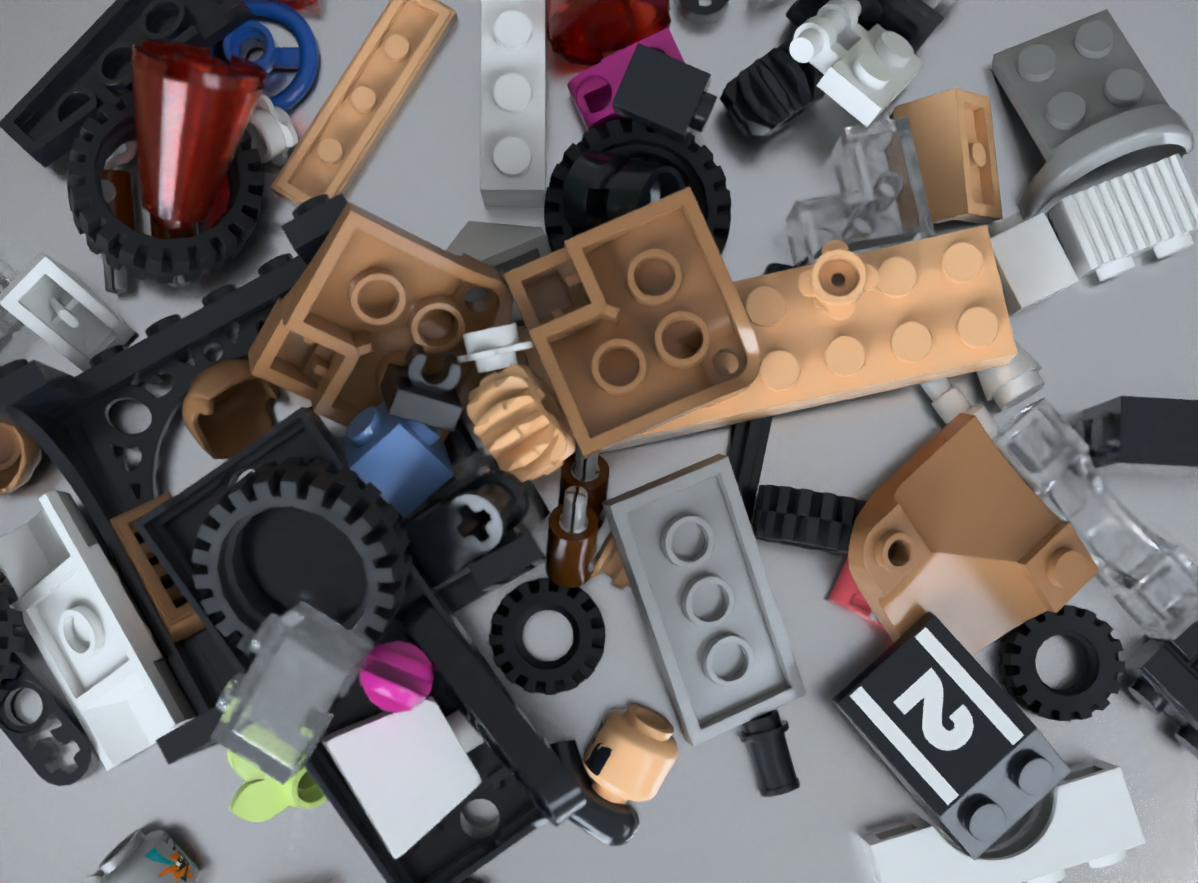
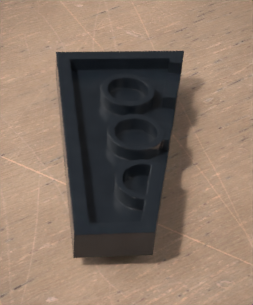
[0,0,254,168]

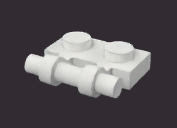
[790,0,925,127]

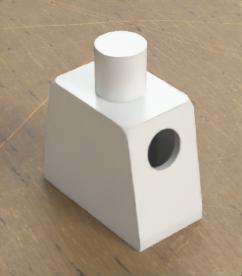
[320,696,484,859]

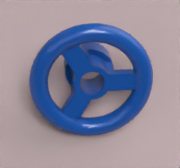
[195,0,318,117]

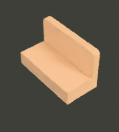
[893,88,1003,229]

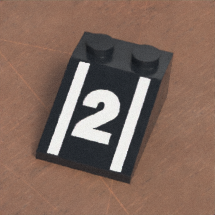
[832,611,1072,861]

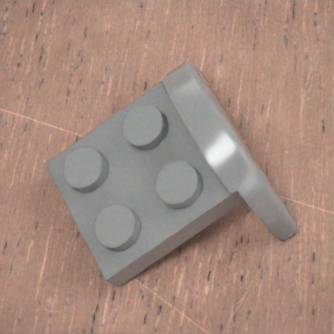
[991,9,1194,217]

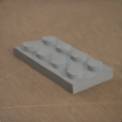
[602,454,807,747]

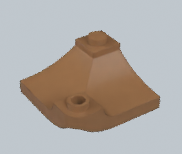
[503,187,761,459]
[248,202,513,443]
[848,413,1100,656]

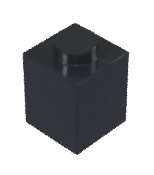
[612,43,717,143]

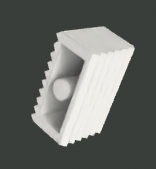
[1048,153,1198,282]

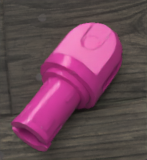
[359,641,434,713]

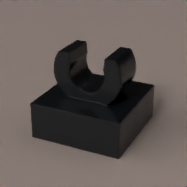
[380,343,463,432]

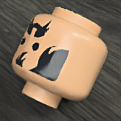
[583,704,679,804]

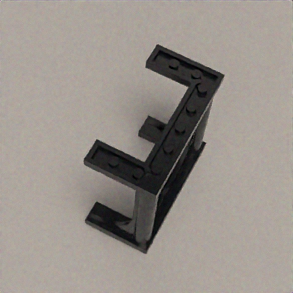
[0,193,546,765]

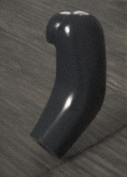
[550,740,640,846]

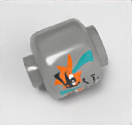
[99,829,199,883]

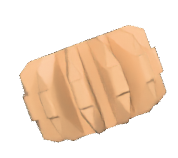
[466,364,575,483]

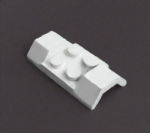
[0,490,196,771]

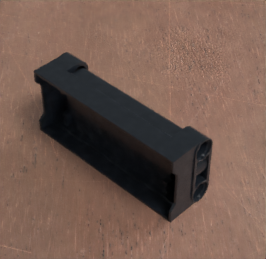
[133,406,569,883]

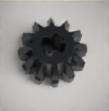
[720,40,826,141]

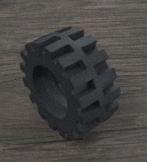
[998,605,1125,722]

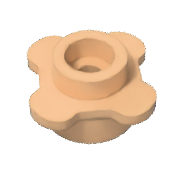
[798,240,879,321]

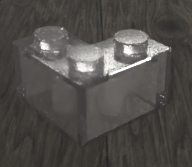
[784,116,935,268]

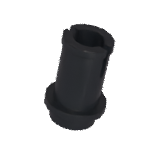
[738,710,800,797]

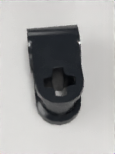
[397,470,530,587]

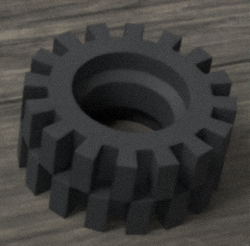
[752,485,867,555]
[489,578,606,695]

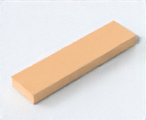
[271,0,458,206]

